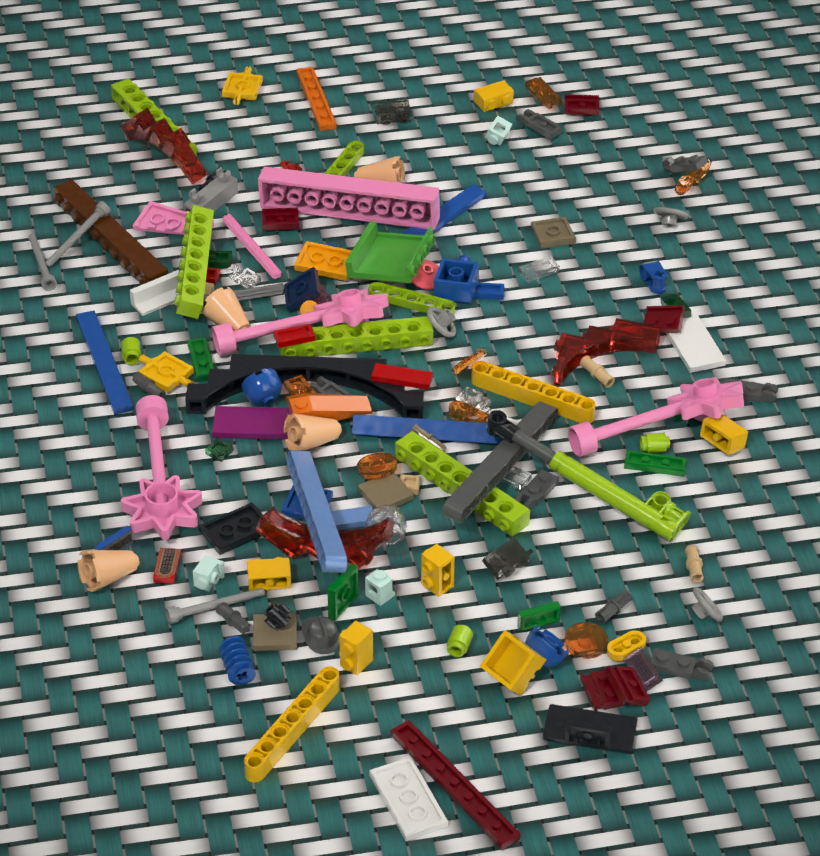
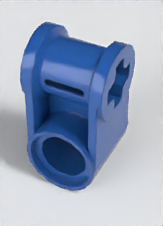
[639,261,667,294]

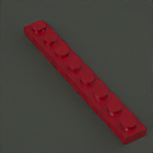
[391,720,521,850]

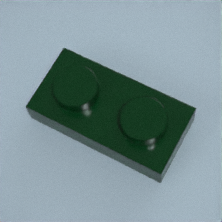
[208,250,233,269]
[660,294,691,318]

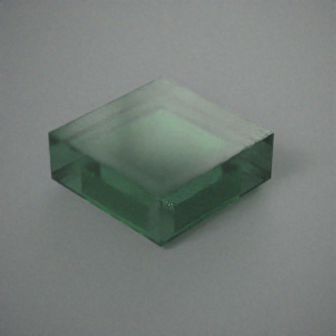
[205,438,234,462]

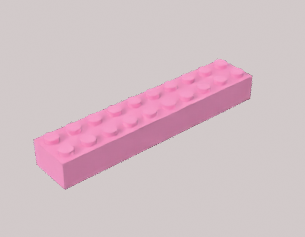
[258,166,440,230]

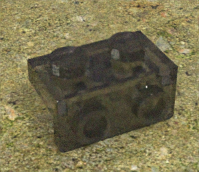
[374,100,412,125]
[482,537,533,580]

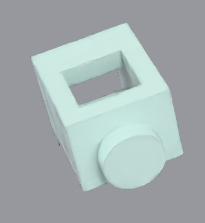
[485,116,512,145]
[193,555,224,591]
[365,569,395,606]

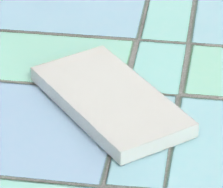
[666,313,726,373]
[369,757,448,841]

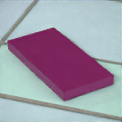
[212,406,290,439]

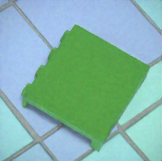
[345,222,435,283]

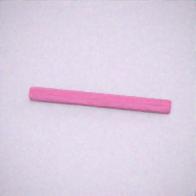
[223,214,282,279]

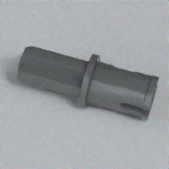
[132,372,165,398]
[595,590,632,624]
[216,602,250,634]

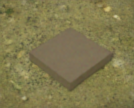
[531,217,576,249]
[358,471,414,514]
[253,613,297,651]

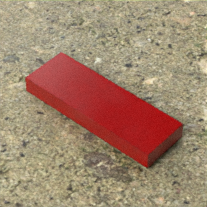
[371,363,433,390]

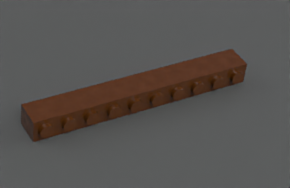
[53,179,168,285]

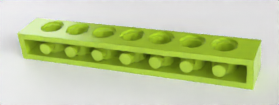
[111,79,198,167]
[174,205,214,319]
[279,316,433,357]
[395,431,530,537]

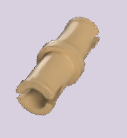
[580,356,615,388]
[685,545,704,583]

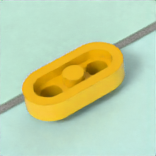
[607,630,646,661]

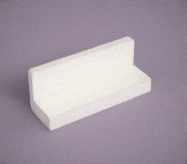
[130,270,180,316]

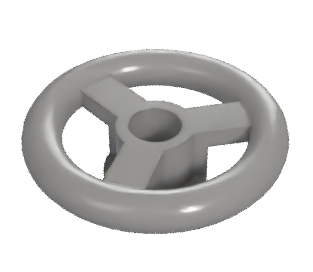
[653,207,689,226]
[427,307,456,338]
[692,587,723,622]

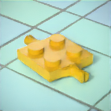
[222,66,263,105]
[138,351,194,393]

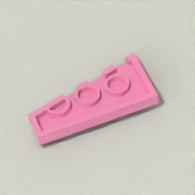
[133,201,214,235]

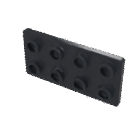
[542,704,638,754]

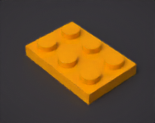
[294,241,352,281]

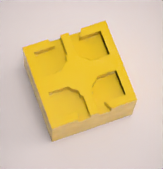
[480,630,547,695]

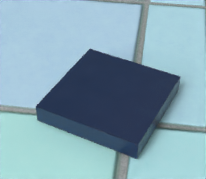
[284,267,321,313]

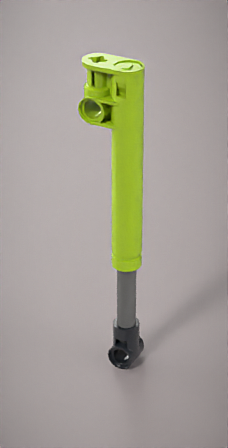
[486,410,691,542]

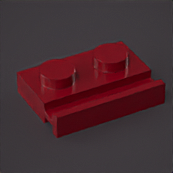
[565,94,599,116]
[262,207,299,231]
[642,305,685,334]
[604,665,651,706]
[580,670,625,711]

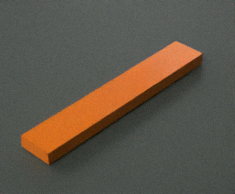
[296,67,337,131]

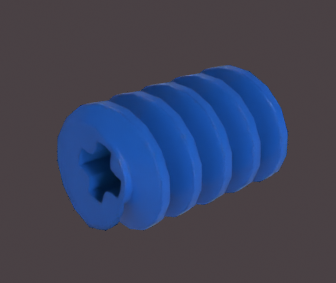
[219,636,256,685]

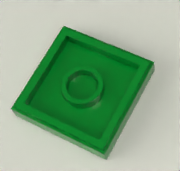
[327,563,358,621]

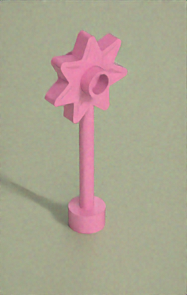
[211,289,389,356]
[568,377,744,457]
[121,395,202,540]

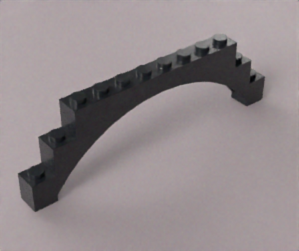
[185,354,424,419]

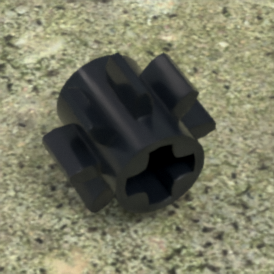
[264,602,291,629]

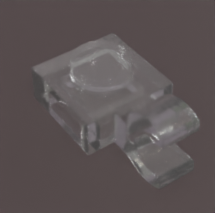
[229,264,261,289]
[456,386,491,415]

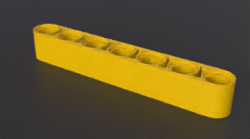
[471,361,596,423]
[244,666,340,783]

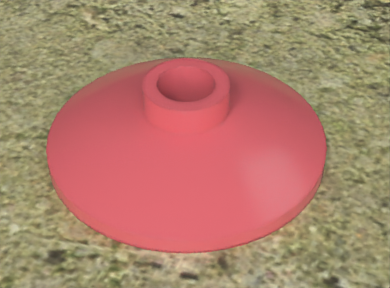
[412,259,439,290]

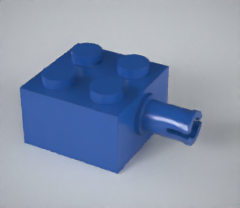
[434,255,479,303]

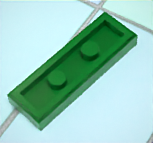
[187,338,214,382]
[624,450,687,477]

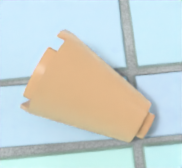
[354,156,405,183]
[202,287,251,331]
[284,413,342,451]
[78,550,139,592]

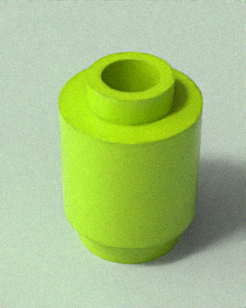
[121,337,141,365]
[640,432,670,453]
[447,625,473,657]

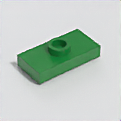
[517,601,561,632]

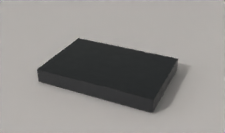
[199,503,274,555]

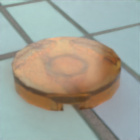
[452,348,487,376]
[357,452,397,479]
[564,622,608,659]

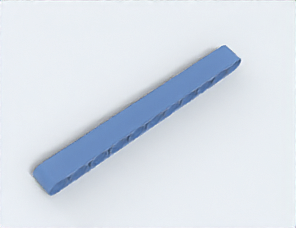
[287,450,347,573]

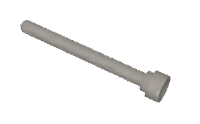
[45,201,111,267]
[29,234,57,291]
[165,588,265,625]

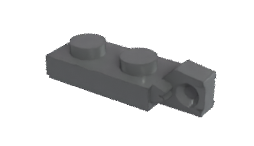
[661,155,708,173]

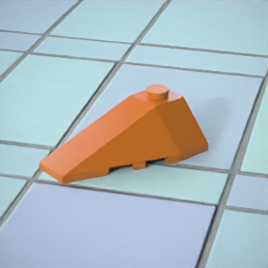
[286,393,372,421]

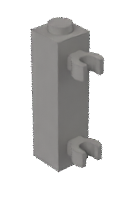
[183,167,238,212]

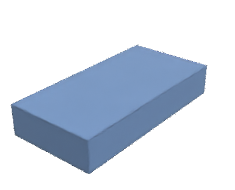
[331,506,376,530]

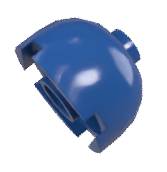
[242,369,282,406]
[525,626,569,668]

